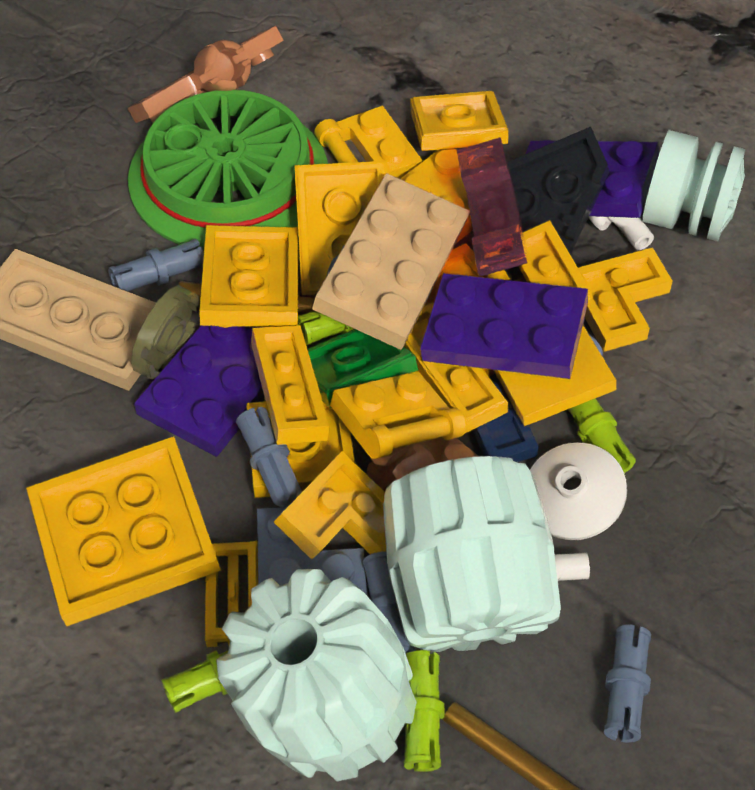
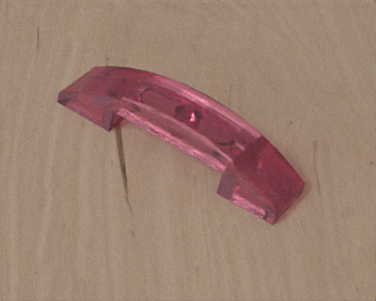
[457,137,528,277]

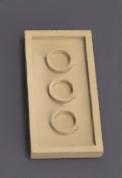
[312,173,470,350]
[0,249,156,391]

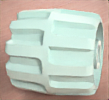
[383,456,561,652]
[216,569,417,781]

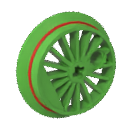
[128,90,328,251]

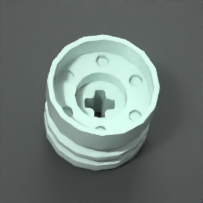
[642,130,746,241]

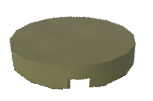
[131,285,200,380]

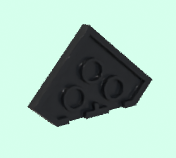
[464,127,609,282]

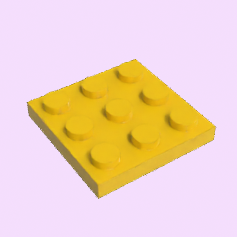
[26,436,221,627]

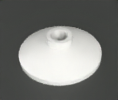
[530,442,627,540]

